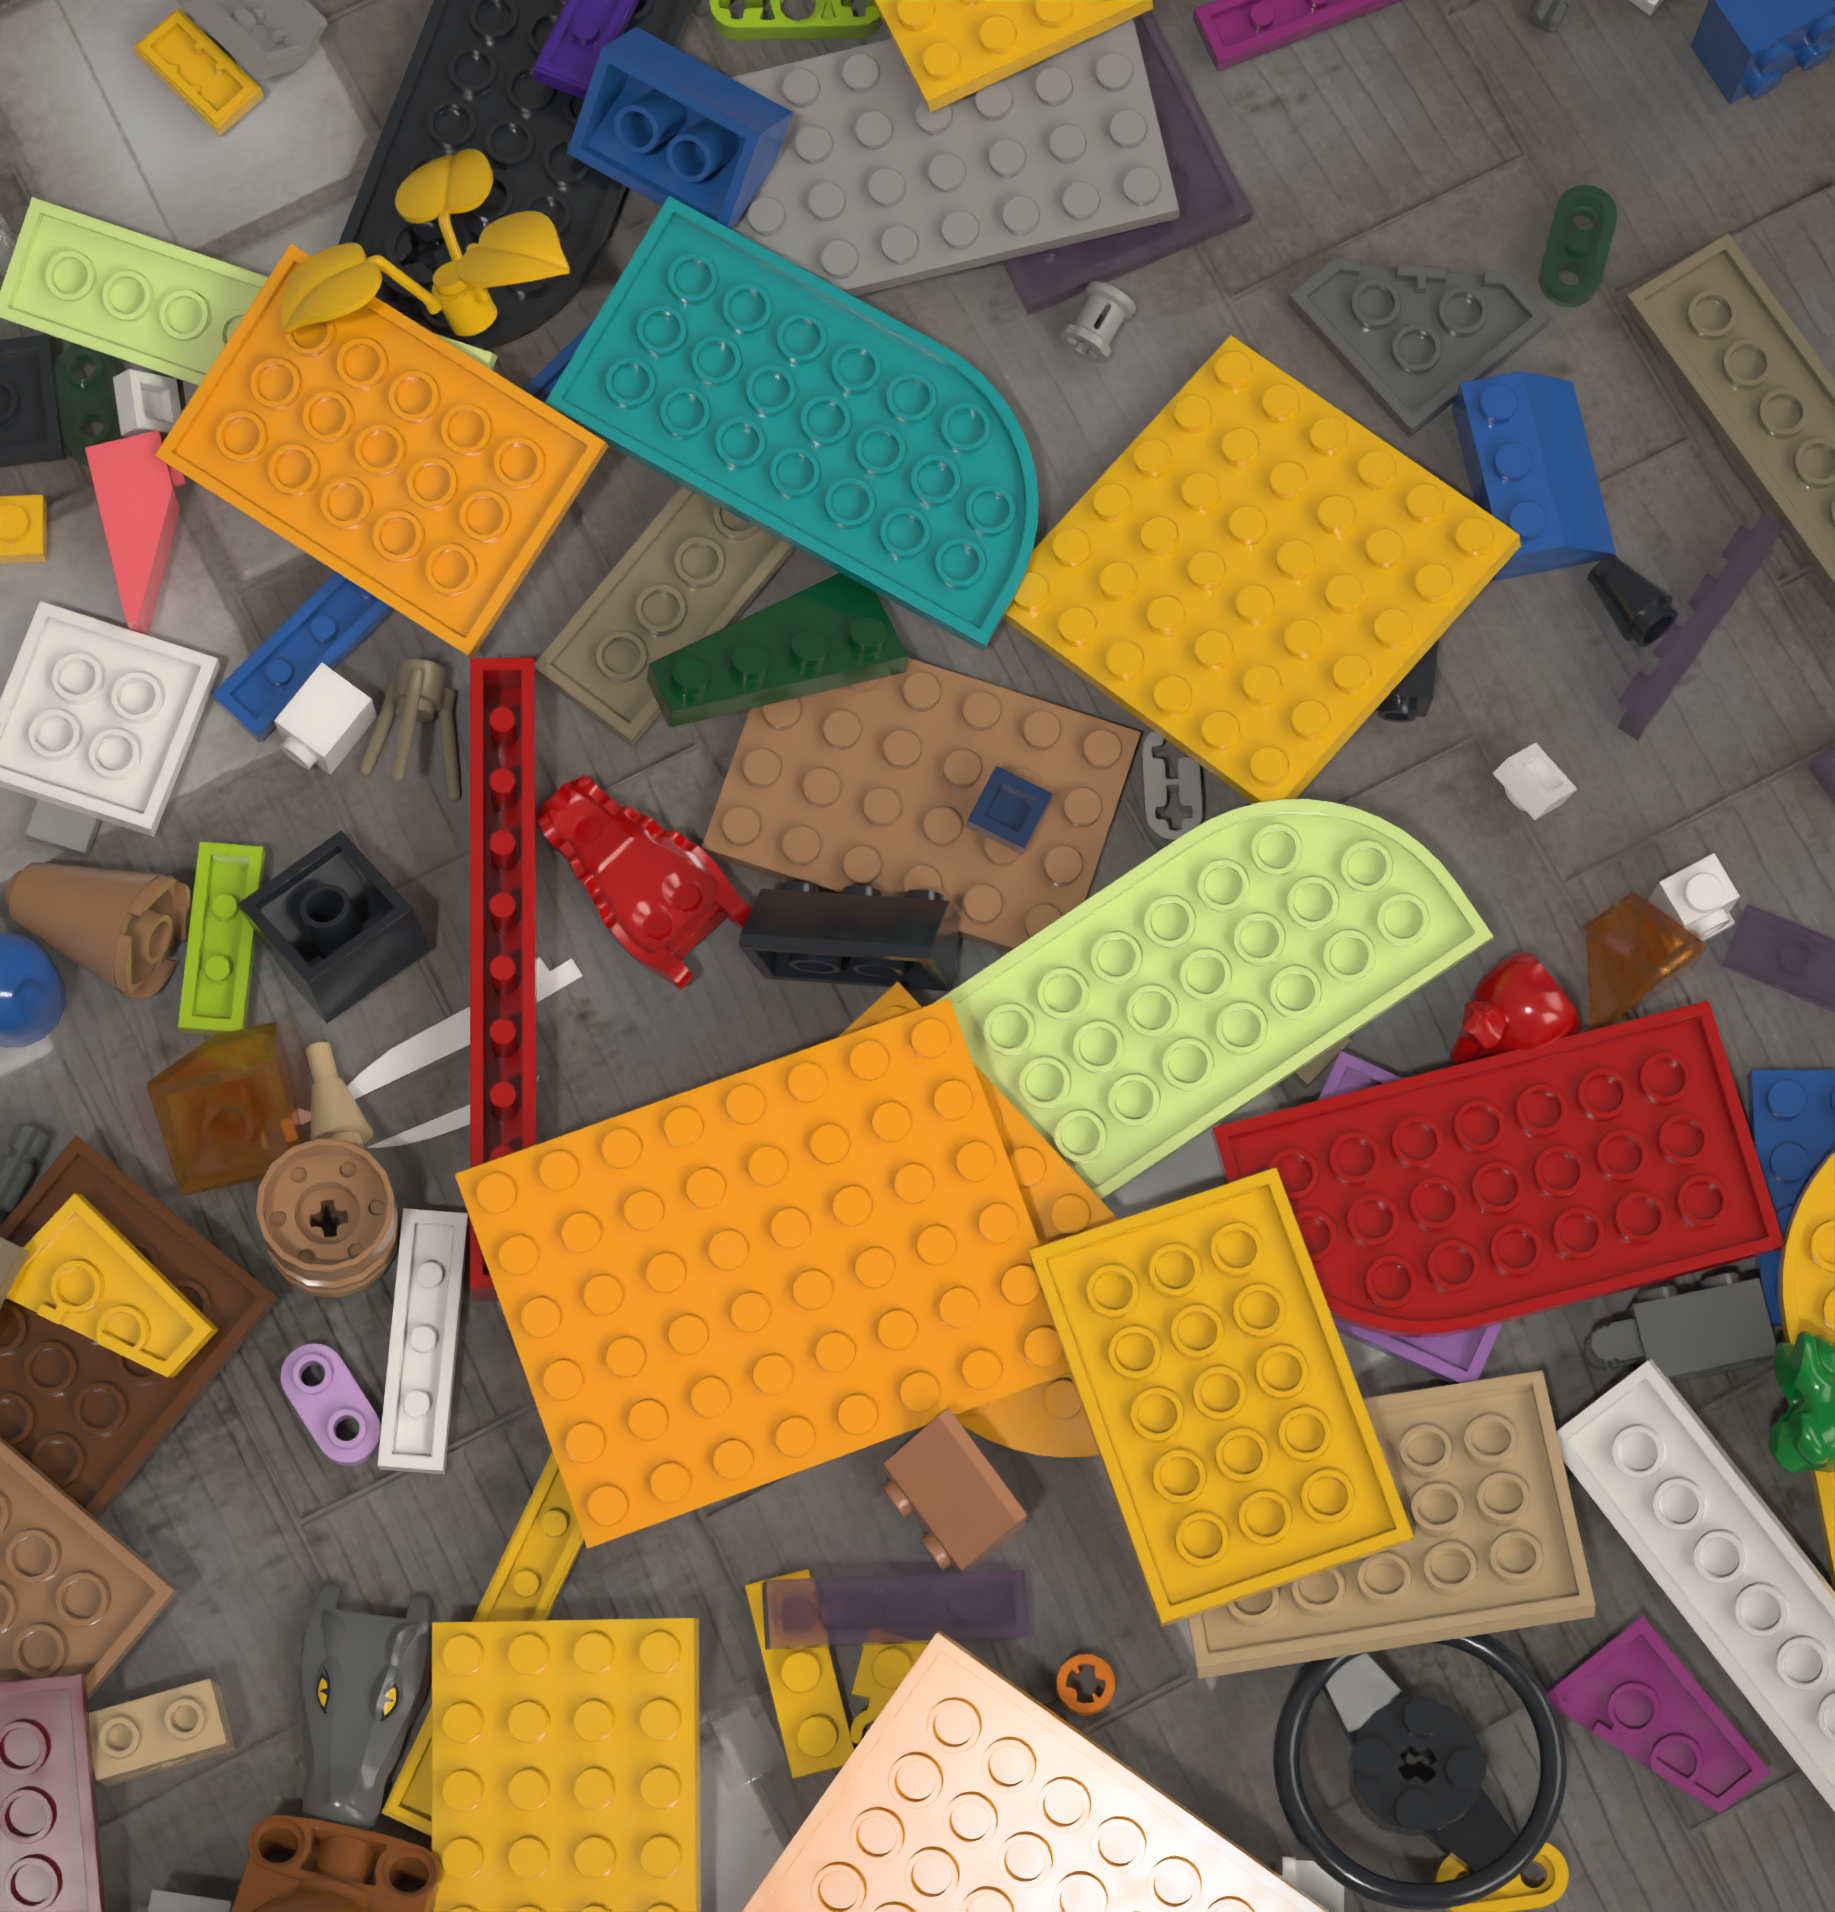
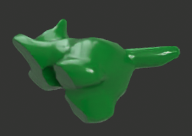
[1768,1331,1835,1475]

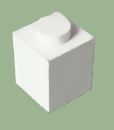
[274,663,377,775]

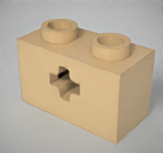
[89,1678,236,1787]

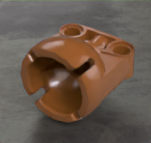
[230,1815,439,1912]

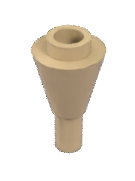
[305,1042,373,1149]

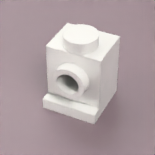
[1647,853,1740,955]

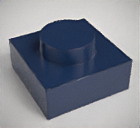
[967,766,1053,855]

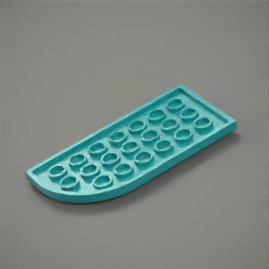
[545,196,1039,652]

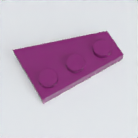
[1547,1616,1771,1814]

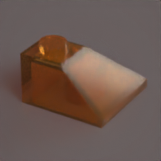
[147,1022,304,1196]

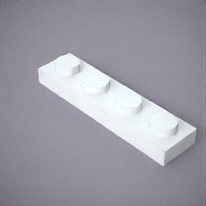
[377,1208,470,1474]

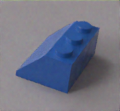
[567,26,793,230]
[1451,371,1616,581]

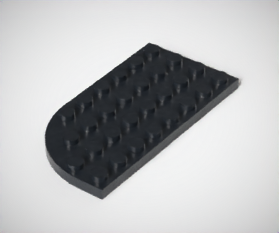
[338,0,697,351]

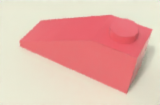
[85,430,187,636]

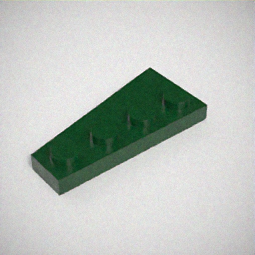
[647,573,908,728]

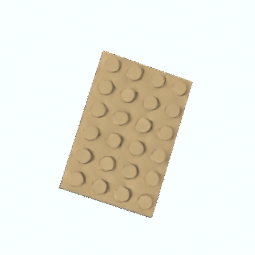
[1187,1370,1596,1679]

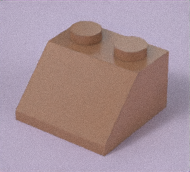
[880,1408,1028,1578]

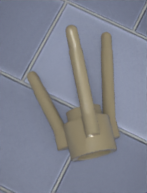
[360,659,460,802]

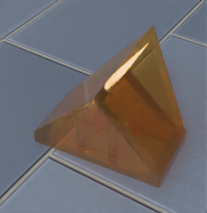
[1583,891,1706,1031]

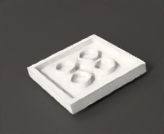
[0,601,220,837]

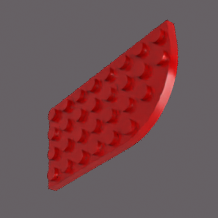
[1211,1000,1785,1338]

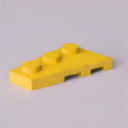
[5,1193,219,1378]

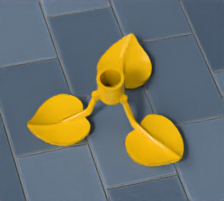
[280,149,570,336]

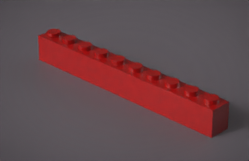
[470,658,537,1301]

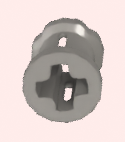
[1059,281,1137,364]

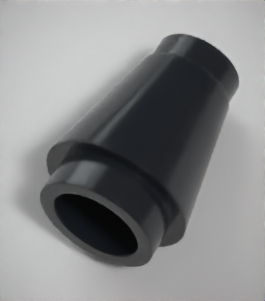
[1587,554,1678,647]

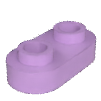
[281,1343,381,1466]

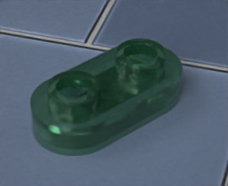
[1538,185,1617,307]
[54,344,127,467]

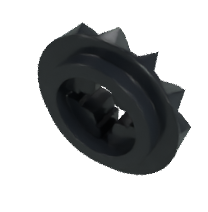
[374,212,472,298]

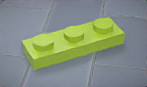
[178,841,266,1038]

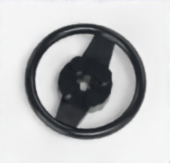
[1273,1634,1567,1910]

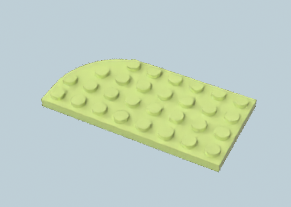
[933,799,1494,1201]

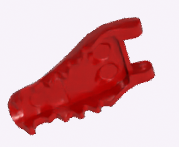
[536,775,752,990]

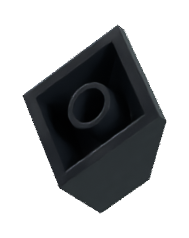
[238,830,430,1024]

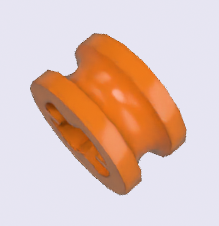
[1055,1654,1115,1716]

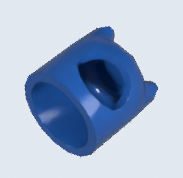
[0,933,66,1048]

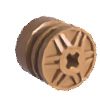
[256,1138,400,1298]

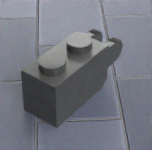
[1581,1272,1777,1384]

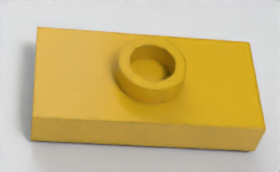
[133,8,264,137]

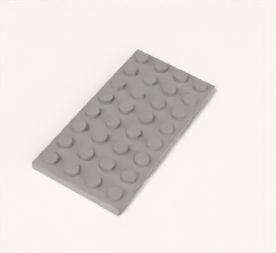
[730,18,1180,296]

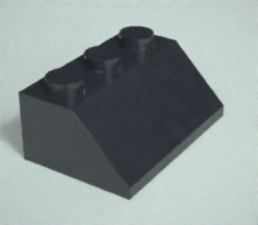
[739,881,960,991]

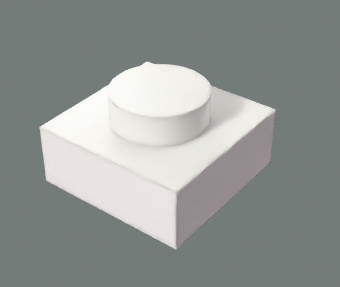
[113,369,181,441]
[1493,743,1577,820]

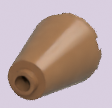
[5,862,192,1000]

